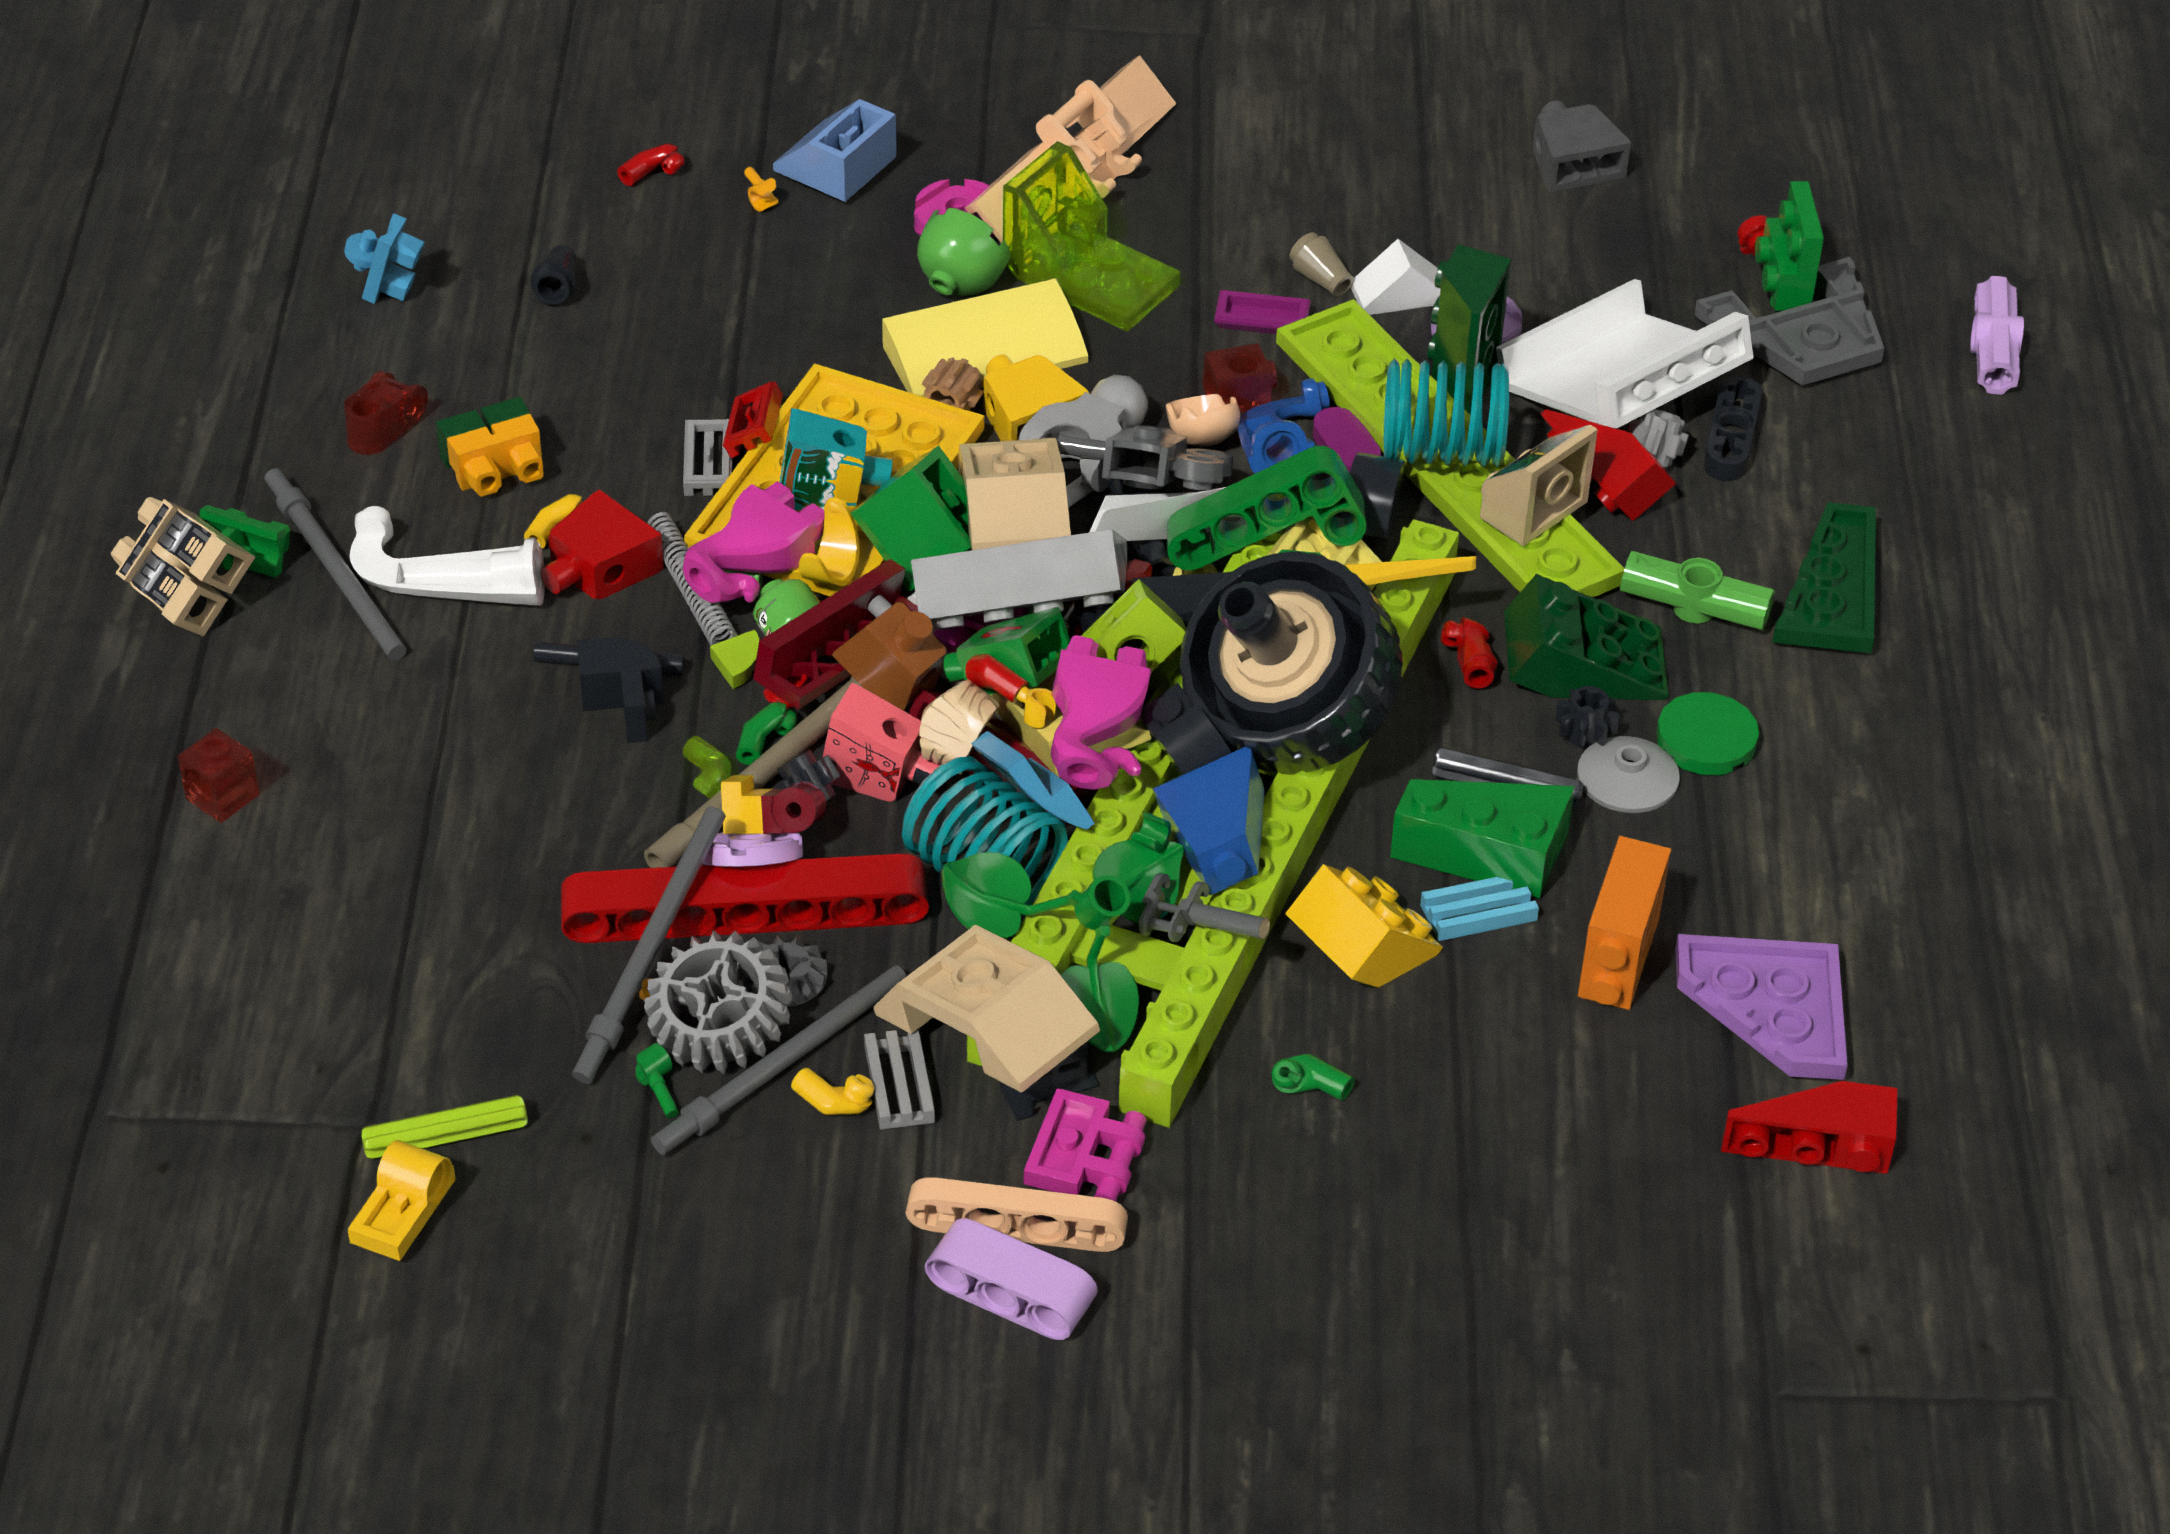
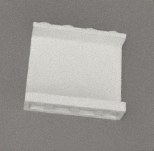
[1496,279,1753,428]

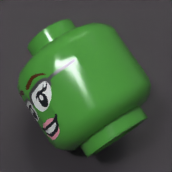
[753,579,820,636]

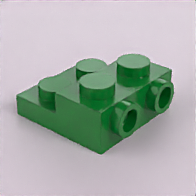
[1755,181,1824,311]

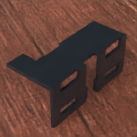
[1000,1041,1099,1121]

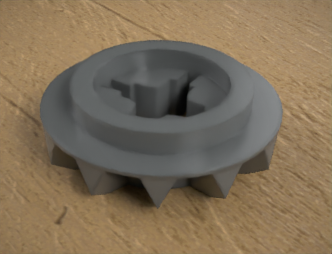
[741,935,827,1007]

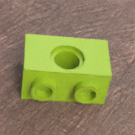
[1081,579,1186,673]

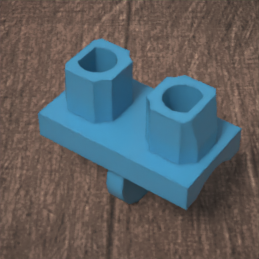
[344,213,425,304]

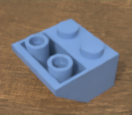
[773,99,896,202]

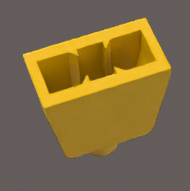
[983,354,1089,441]

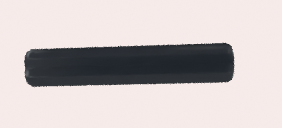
[1432,747,1583,810]

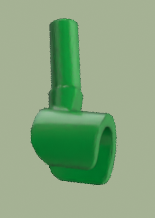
[1131,811,1171,851]
[635,1043,679,1119]

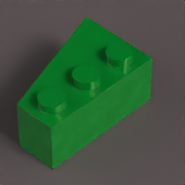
[1390,779,1575,898]

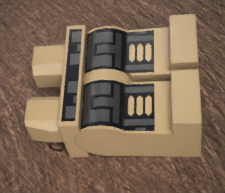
[111,497,255,637]

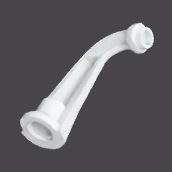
[350,506,545,606]

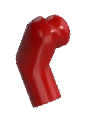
[617,143,685,186]

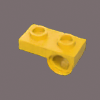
[348,1140,456,1261]

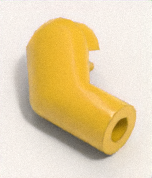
[524,494,583,549]
[791,1068,875,1115]

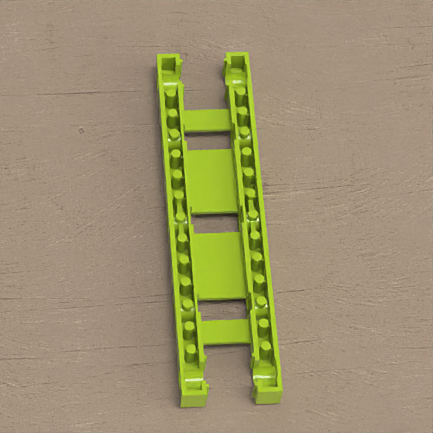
[967,494,1459,1128]

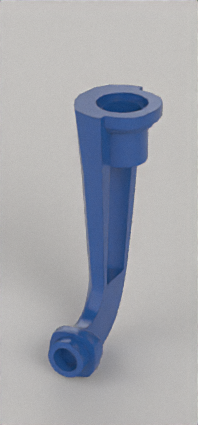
[1238,378,1330,474]

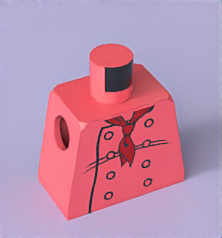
[823,683,942,802]

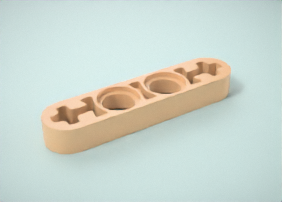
[905,1178,1128,1252]

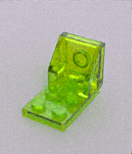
[1003,141,1181,332]

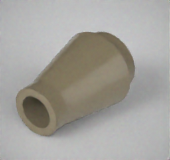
[1289,232,1354,297]

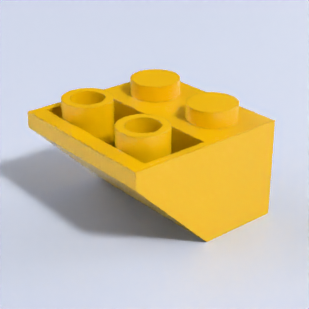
[1285,864,1443,988]

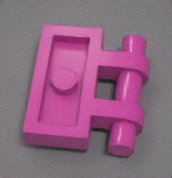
[1024,1088,1146,1202]

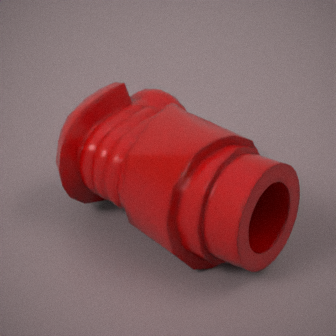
[1441,617,1497,689]

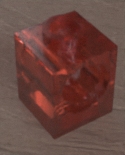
[1203,343,1277,413]
[178,728,259,823]

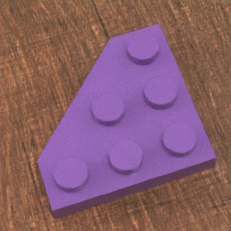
[1675,934,1847,1080]

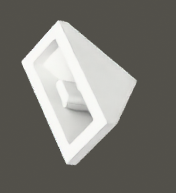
[1351,239,1440,315]

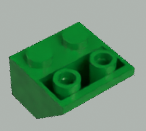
[850,445,971,592]

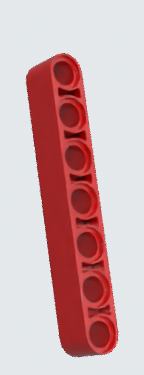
[561,854,929,943]

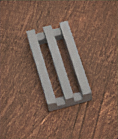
[683,419,733,496]
[864,1029,935,1130]

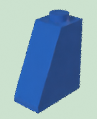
[1153,747,1265,895]

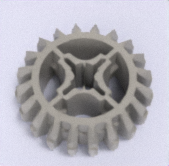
[644,930,792,1074]

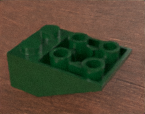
[1504,574,1669,700]

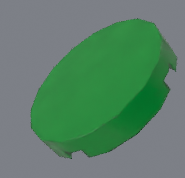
[1656,692,1759,775]

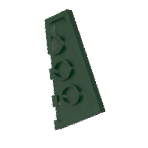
[1772,502,1876,653]

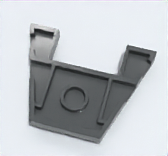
[1694,257,1884,386]

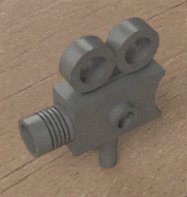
[1057,426,1234,490]

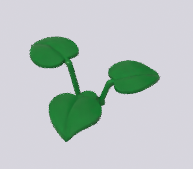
[942,840,1184,1053]

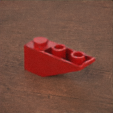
[1541,409,1676,521]
[1721,1081,1898,1174]

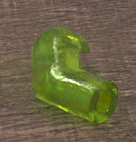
[683,736,732,798]

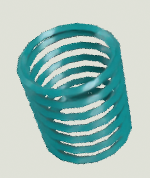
[1384,358,1509,468]
[902,756,1068,905]

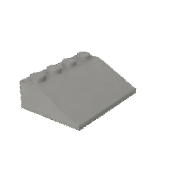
[911,529,1127,630]

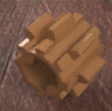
[922,357,984,411]

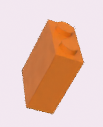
[1578,835,1671,1010]

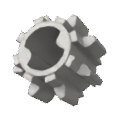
[1628,409,1688,467]

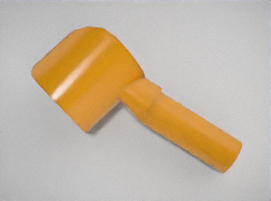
[744,167,779,212]

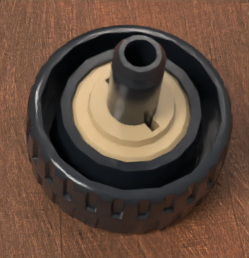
[1179,551,1403,774]

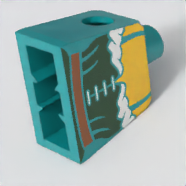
[780,408,892,511]

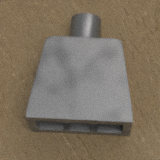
[1533,101,1631,193]

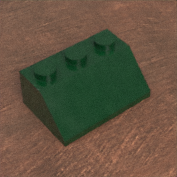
[1427,244,1511,415]

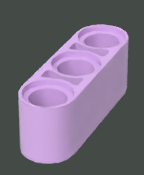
[924,1218,1098,1340]

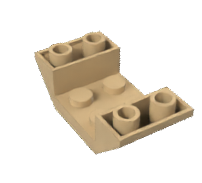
[958,438,1071,550]
[874,925,1100,1093]

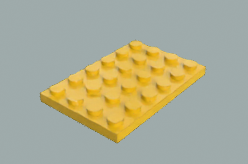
[684,363,984,597]

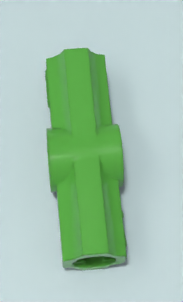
[1620,551,1775,631]

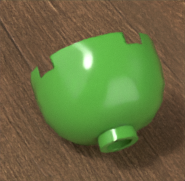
[917,208,1011,296]

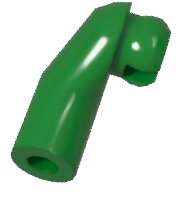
[736,702,798,765]
[1271,1054,1355,1101]

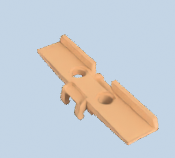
[965,55,1176,254]

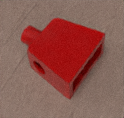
[540,489,664,600]

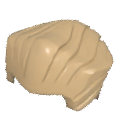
[919,679,999,775]

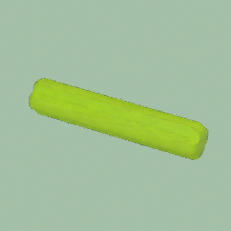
[361,1095,527,1159]

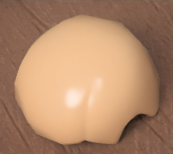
[1165,394,1240,448]

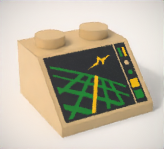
[1480,425,1598,546]

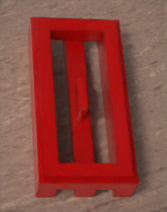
[723,381,783,458]

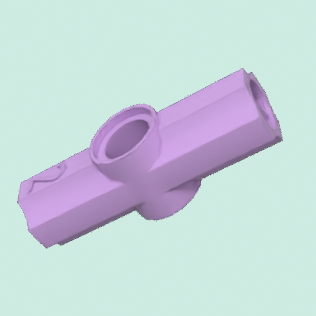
[1970,276,2024,395]

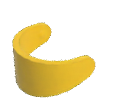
[799,498,859,586]

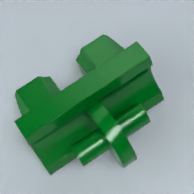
[199,505,290,577]

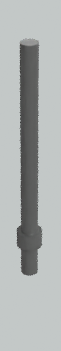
[264,468,406,661]
[571,806,726,1084]
[651,965,907,1155]

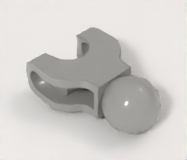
[1019,375,1148,492]

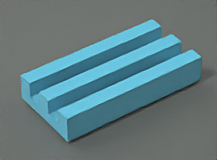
[1420,877,1539,941]

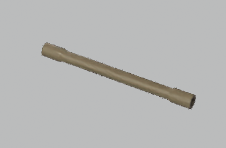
[644,676,863,868]

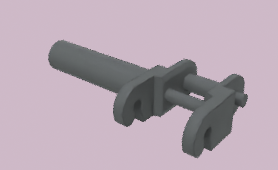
[1138,873,1270,942]

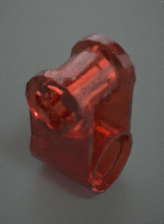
[344,370,428,455]

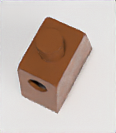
[832,602,948,713]

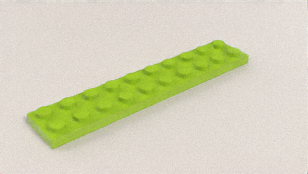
[1276,299,1625,598]

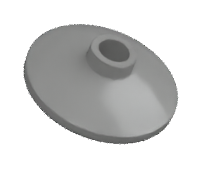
[1577,736,1680,813]

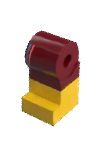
[721,775,827,834]

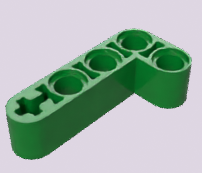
[1166,445,1367,570]

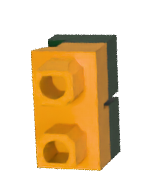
[435,396,544,497]

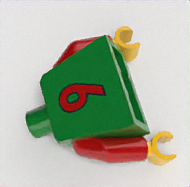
[943,607,1071,728]

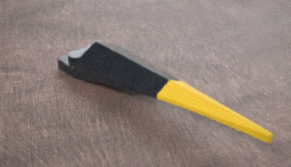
[1074,556,1476,649]

